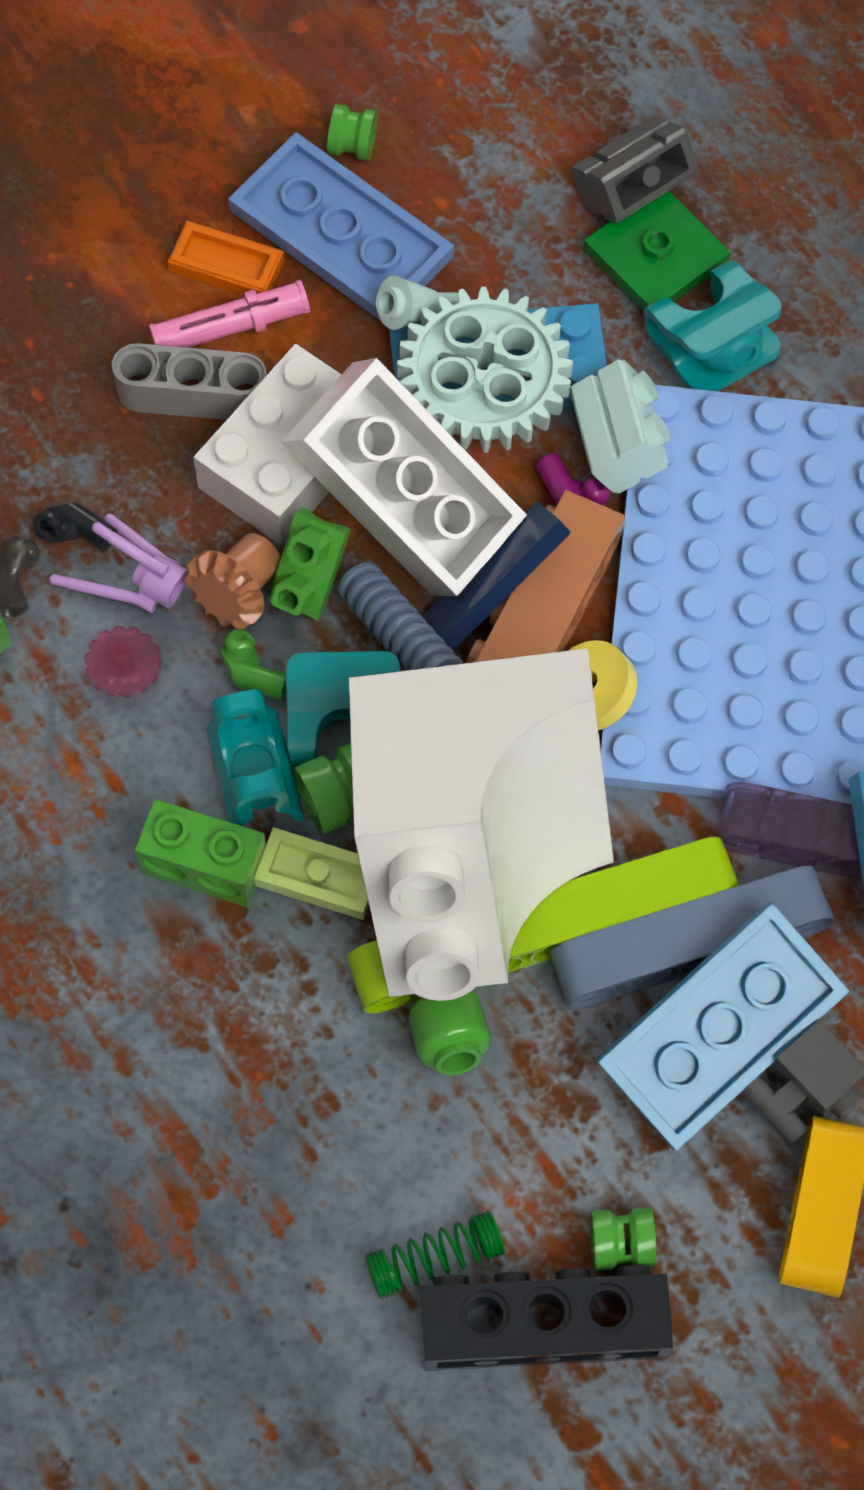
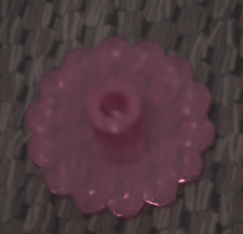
[84,626,162,698]

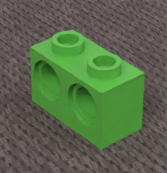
[135,799,266,908]

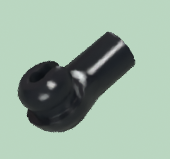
[33,503,118,552]

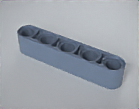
[549,866,835,1010]

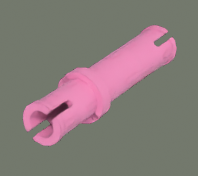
[149,280,310,348]

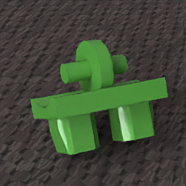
[269,507,351,620]

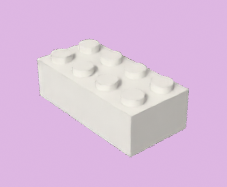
[281,358,527,596]

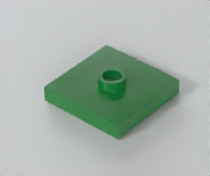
[583,191,731,310]

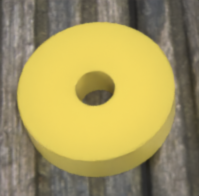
[568,640,638,730]

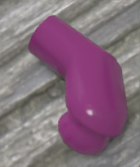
[536,454,611,506]

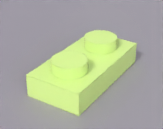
[254,827,369,920]

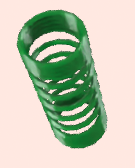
[365,1210,505,1300]

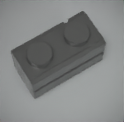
[571,116,699,224]

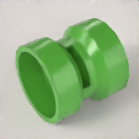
[590,1207,656,1272]

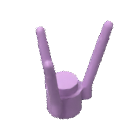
[49,513,189,613]

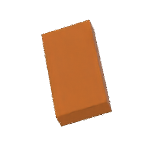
[168,220,285,296]

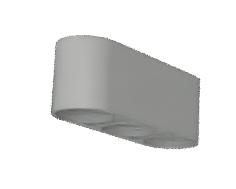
[112,343,267,420]

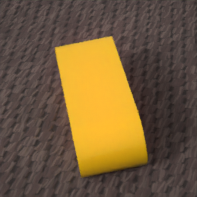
[778,1116,864,1298]

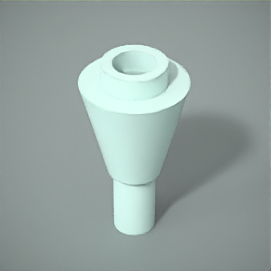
[376,276,459,330]

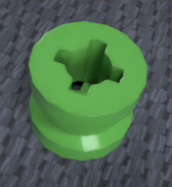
[327,103,378,162]

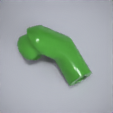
[220,630,287,701]

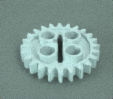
[397,287,573,453]

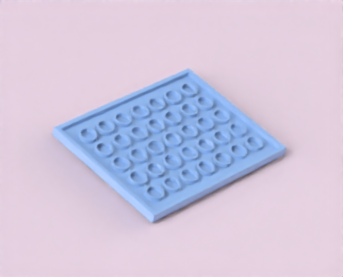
[600,385,864,813]

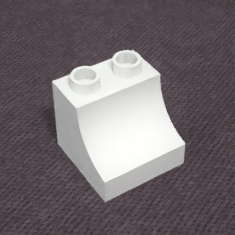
[349,648,614,1001]

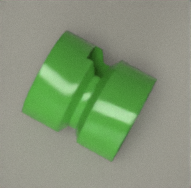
[293,743,354,835]

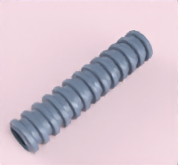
[338,562,463,671]

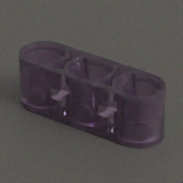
[715,782,863,879]

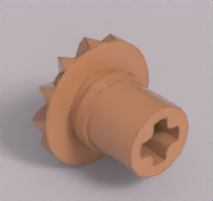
[184,533,281,630]

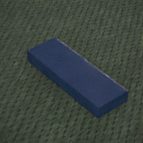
[423,501,571,650]

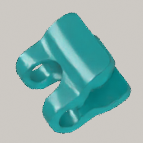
[643,261,782,392]
[286,651,400,768]
[206,689,305,826]

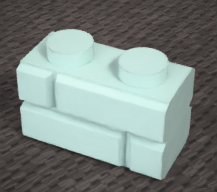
[570,359,670,494]

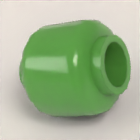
[408,992,491,1076]

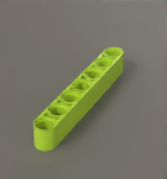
[346,837,739,1014]

